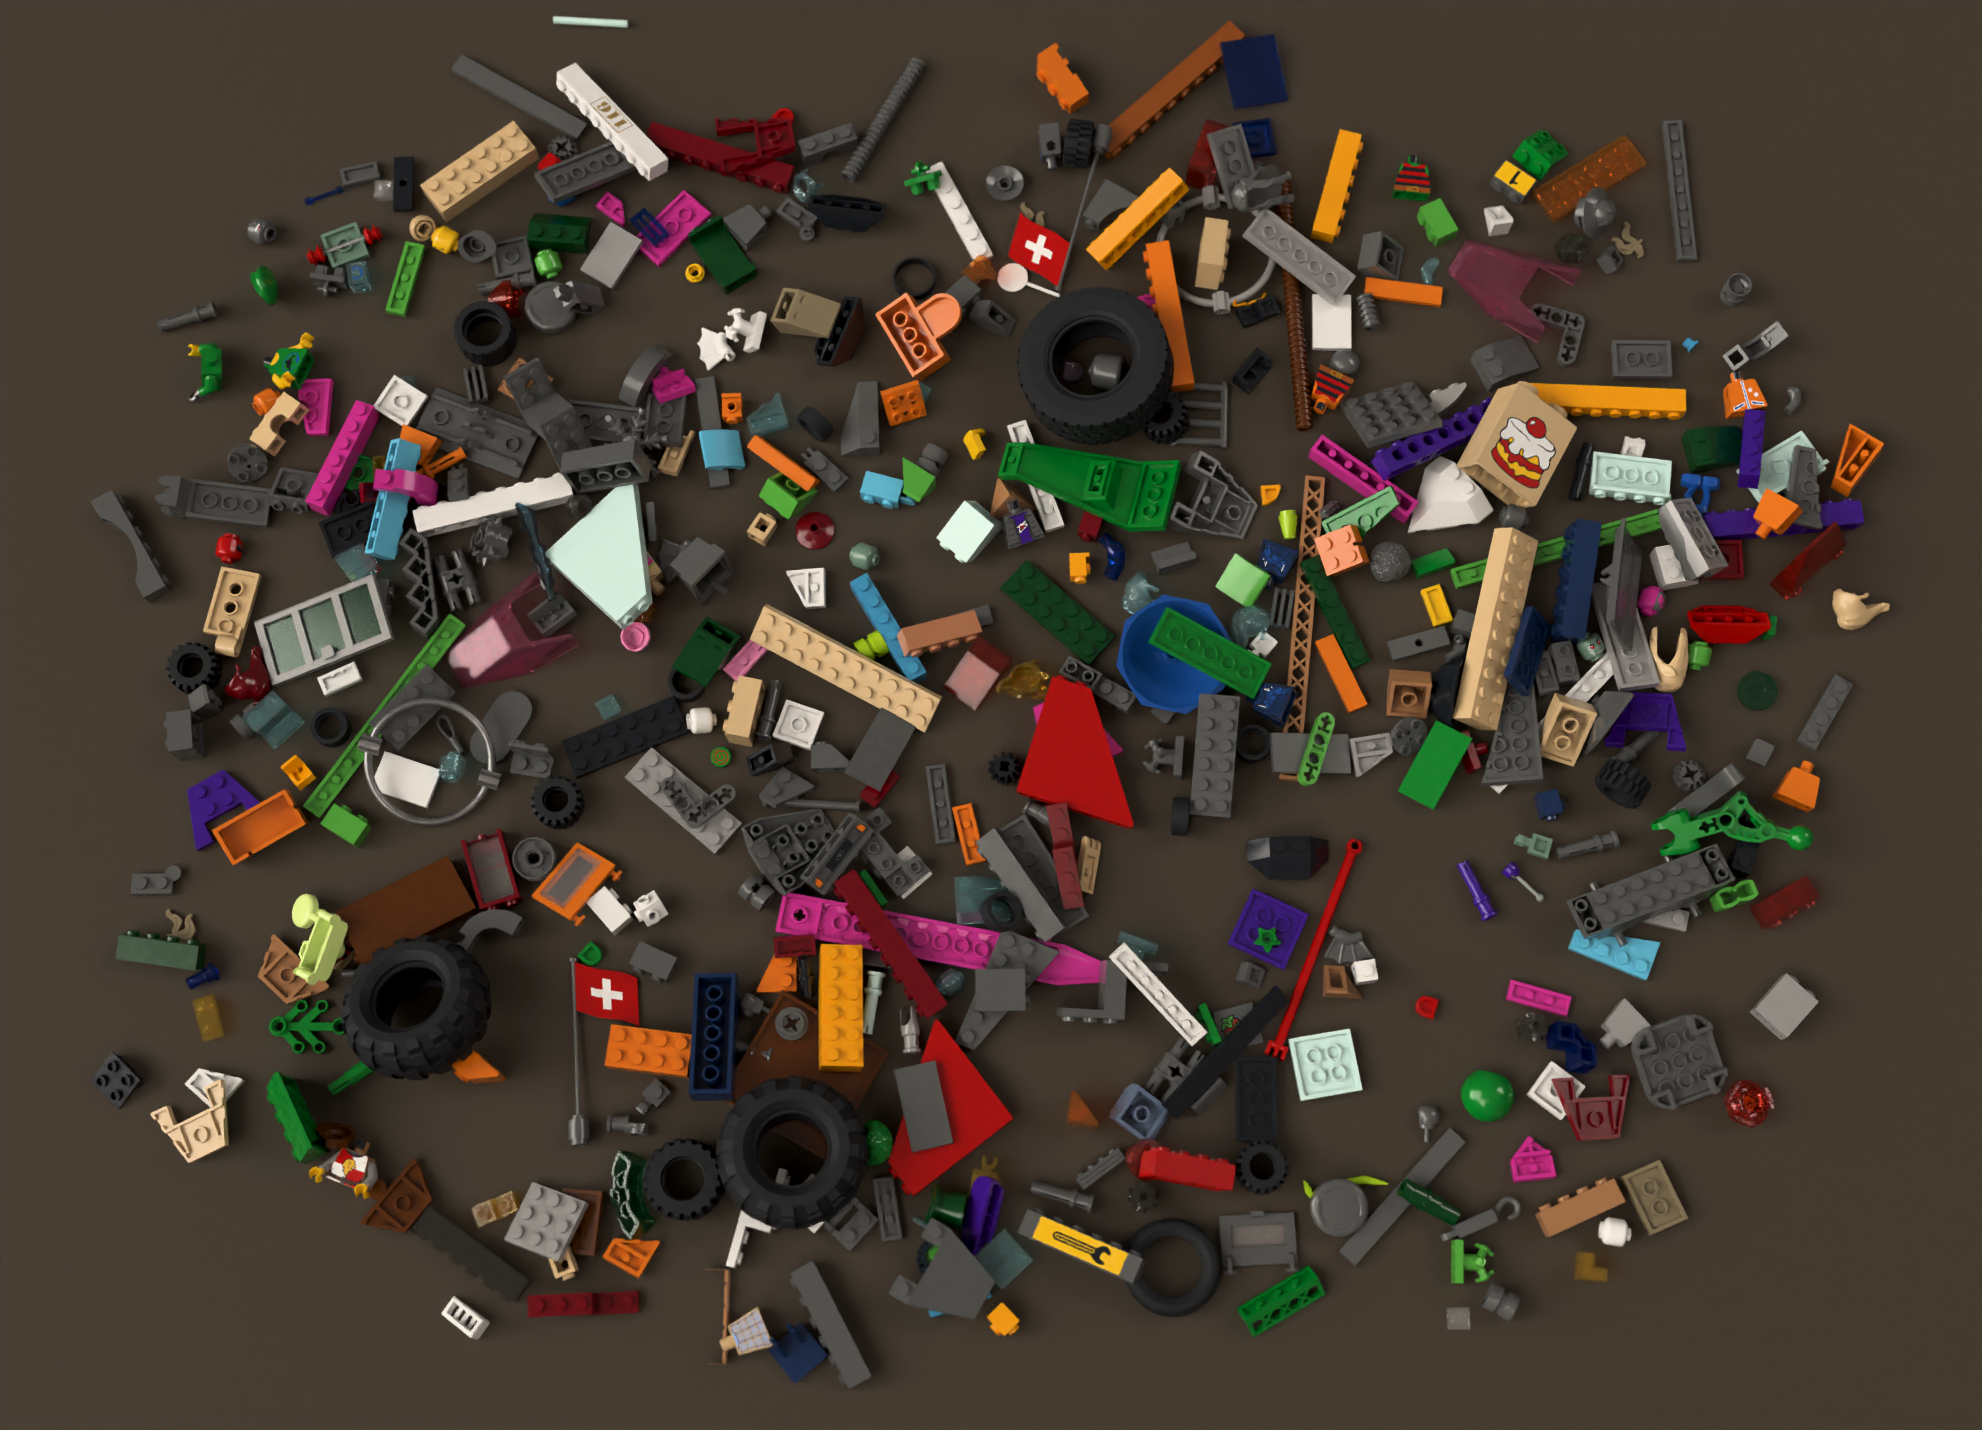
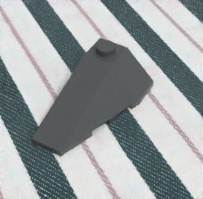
[841,381,880,457]

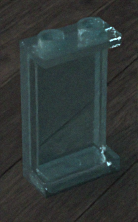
[242,690,305,749]

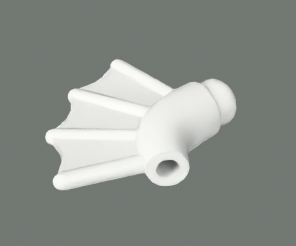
[697,328,735,371]

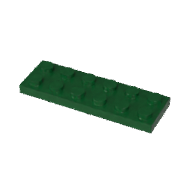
[1000,560,1115,666]

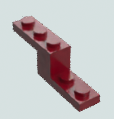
[1046,802,1084,910]
[528,1291,639,1318]

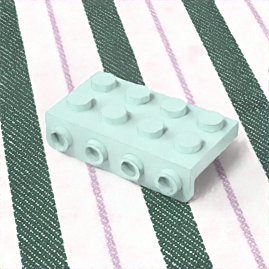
[1736,430,1829,503]
[1589,451,1672,505]

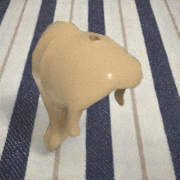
[1832,588,1890,630]

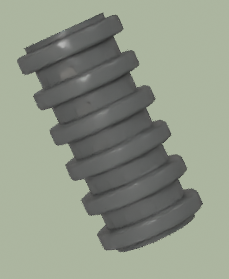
[1356,293,1381,331]

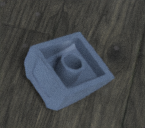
[1109,1083,1169,1144]

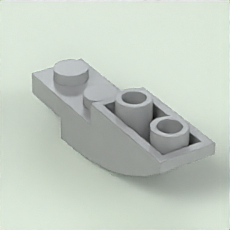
[1427,382,1467,417]

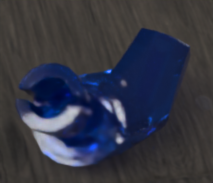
[1099,533,1125,581]

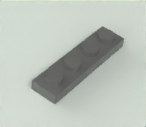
[1796,674,1853,751]

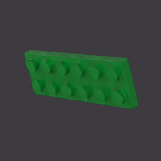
[1147,607,1272,699]

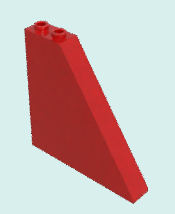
[1016,675,1134,830]
[888,1019,1014,1197]

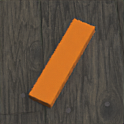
[1364,277,1443,307]
[1315,634,1368,713]

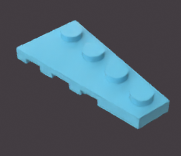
[1568,929,1660,981]

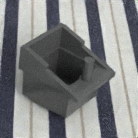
[670,537,735,605]

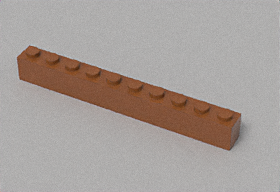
[1103,21,1245,161]

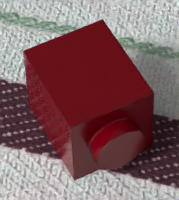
[1077,511,1103,542]

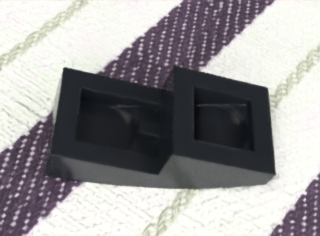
[1235,295,1281,329]

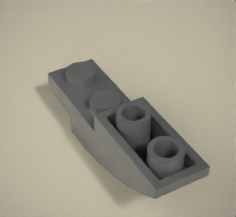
[1059,656,1137,714]

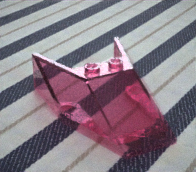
[1447,240,1582,343]
[445,571,578,688]

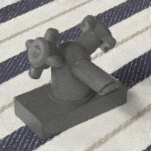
[1143,736,1184,780]

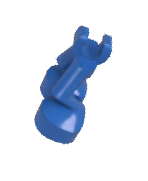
[1681,474,1721,516]

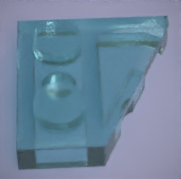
[746,393,789,438]

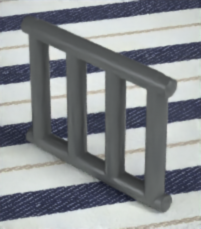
[1170,381,1229,449]

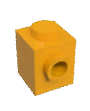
[987,1302,1020,1336]

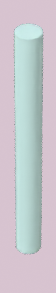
[553,16,629,28]

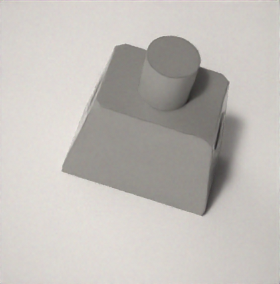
[1599,998,1651,1049]

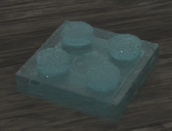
[975,1229,1033,1290]

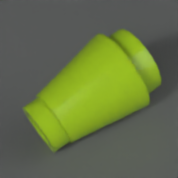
[1278,510,1298,540]

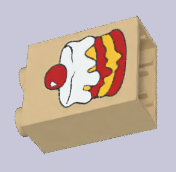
[1456,381,1577,508]

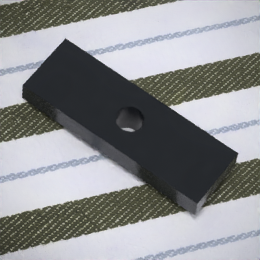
[393,157,414,212]

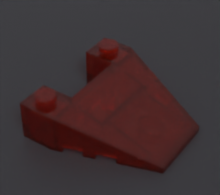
[1770,521,1847,601]

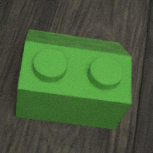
[759,472,818,520]

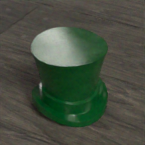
[924,1182,969,1231]

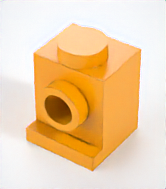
[1069,552,1090,584]

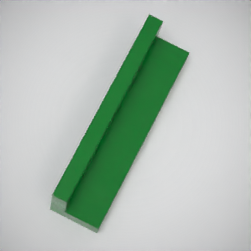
[1236,1265,1326,1338]

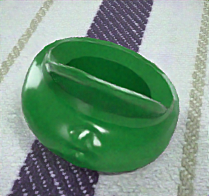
[250,266,279,306]

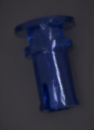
[186,962,220,990]

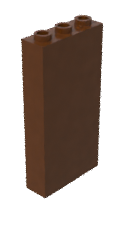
[335,855,477,966]

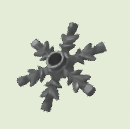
[603,407,670,478]

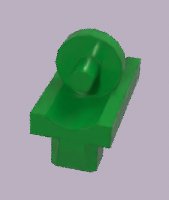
[904,161,942,195]

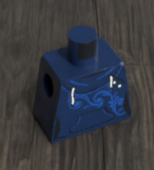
[1258,539,1299,590]
[1246,683,1298,728]

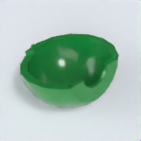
[1460,1070,1514,1122]

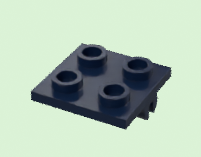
[768,1322,828,1384]

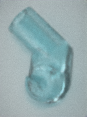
[1421,258,1439,285]

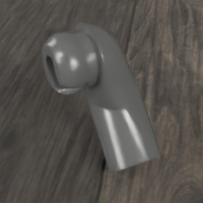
[1783,386,1802,415]

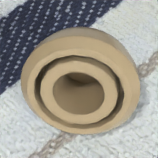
[409,215,436,242]

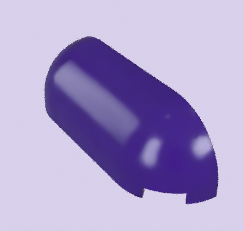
[962,1176,1004,1255]

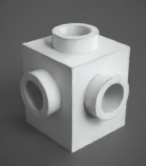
[633,890,668,927]

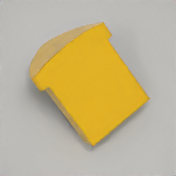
[963,428,987,460]

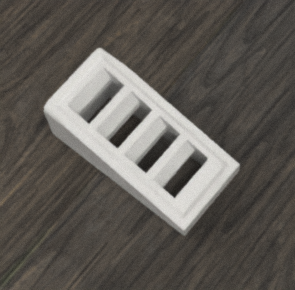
[441,1296,490,1340]

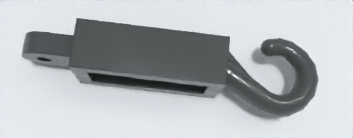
[1441,1196,1521,1241]

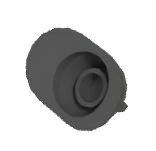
[457,230,497,263]

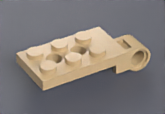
[203,566,262,658]

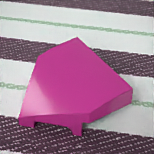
[652,367,696,404]
[1510,1136,1556,1183]

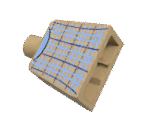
[719,1307,773,1355]

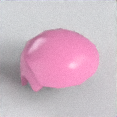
[620,622,651,652]

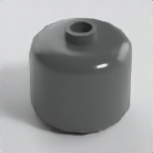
[1089,353,1127,391]

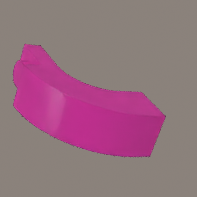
[373,469,439,506]

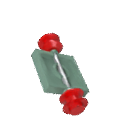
[306,222,383,271]

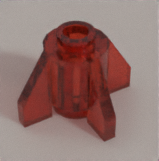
[488,280,523,318]

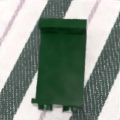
[688,215,758,295]

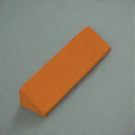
[747,435,821,491]

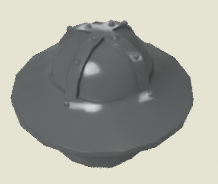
[1574,187,1617,239]

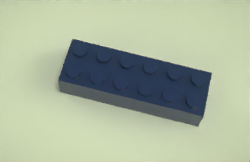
[1549,518,1602,646]
[689,973,739,1101]

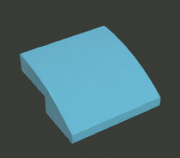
[699,430,745,471]

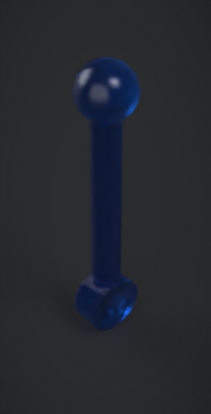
[305,186,343,205]

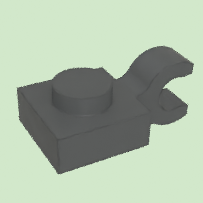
[636,1078,671,1115]

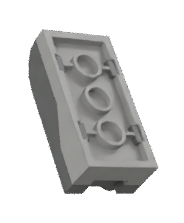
[1657,497,1729,581]

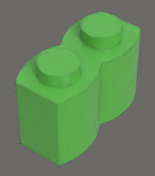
[1709,880,1759,912]

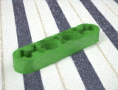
[1297,712,1335,787]

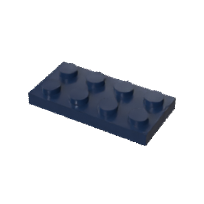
[1504,606,1551,696]

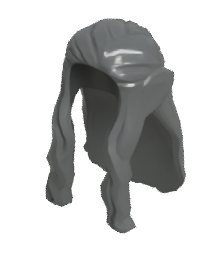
[1231,164,1295,212]

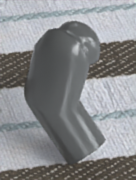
[1444,635,1466,662]

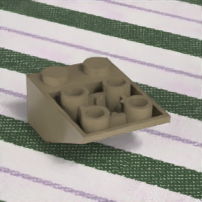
[770,288,842,338]

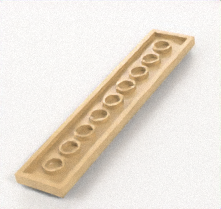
[749,604,942,733]

